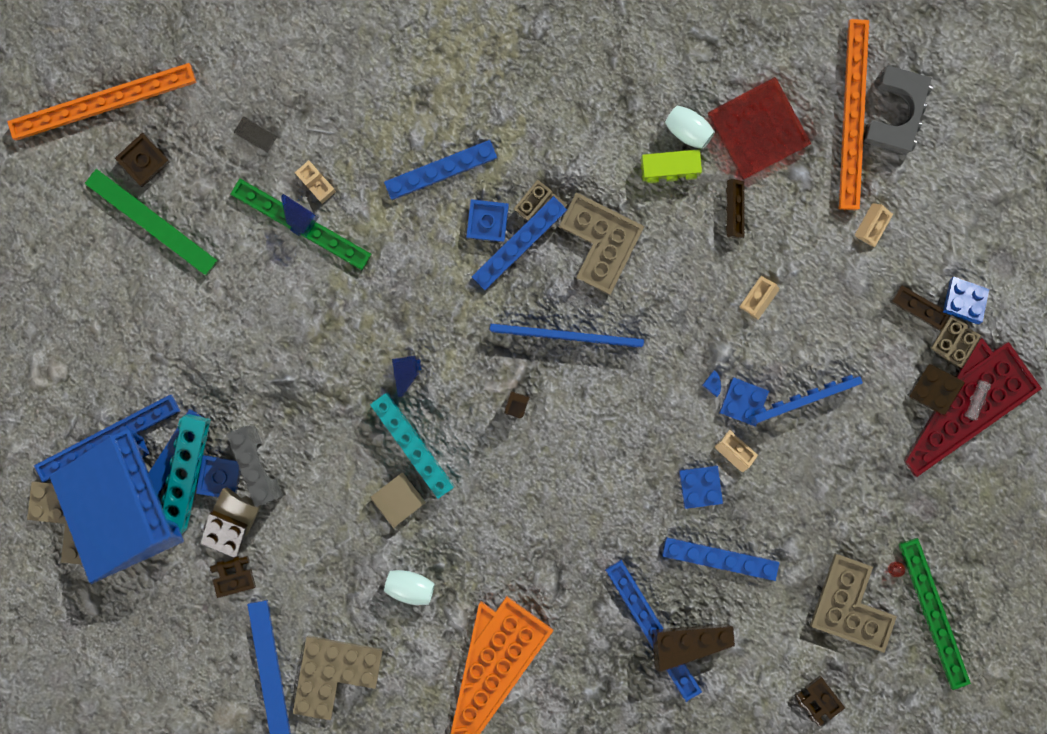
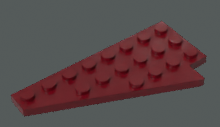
[904,338,1042,477]

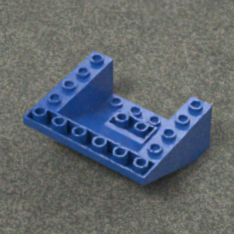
[50,429,184,584]

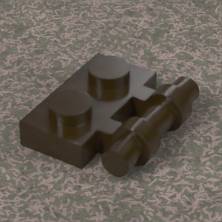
[210,556,256,598]
[794,676,845,727]

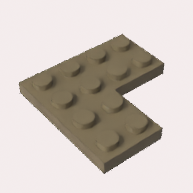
[559,192,645,295]
[27,481,83,565]
[810,553,897,653]
[293,636,383,720]

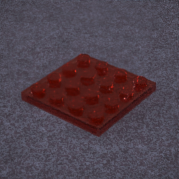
[707,77,812,180]

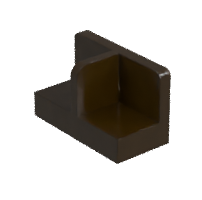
[504,391,529,418]

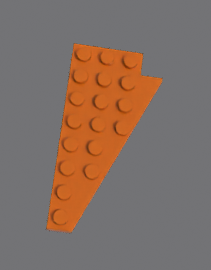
[451,596,554,734]

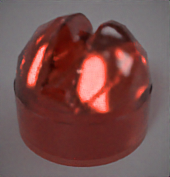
[888,561,905,577]

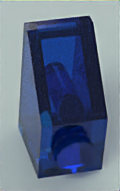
[281,194,319,236]
[392,355,422,397]

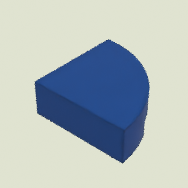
[702,370,721,397]

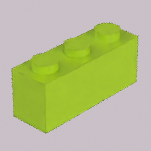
[641,149,702,183]

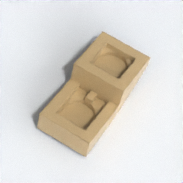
[295,160,336,204]

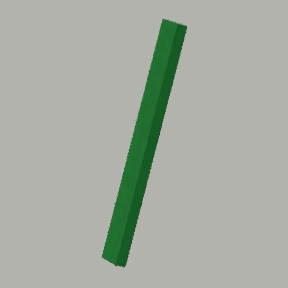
[84,169,218,276]
[230,178,372,271]
[898,538,971,690]

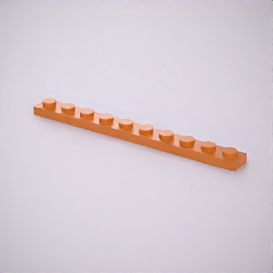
[839,19,869,210]
[7,63,197,141]

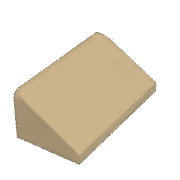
[855,203,893,247]
[740,276,779,320]
[715,430,758,472]

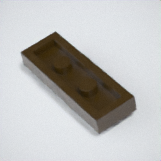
[726,179,744,239]
[890,285,950,331]

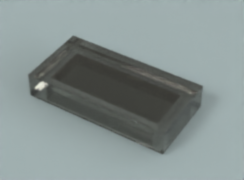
[233,116,277,153]

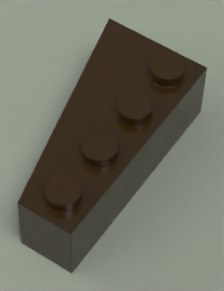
[652,624,735,672]

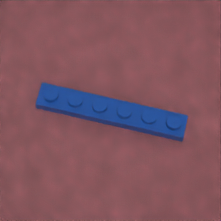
[384,140,497,200]
[472,196,568,290]
[749,374,863,423]
[662,537,780,581]

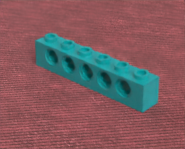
[370,393,455,499]
[162,414,211,534]

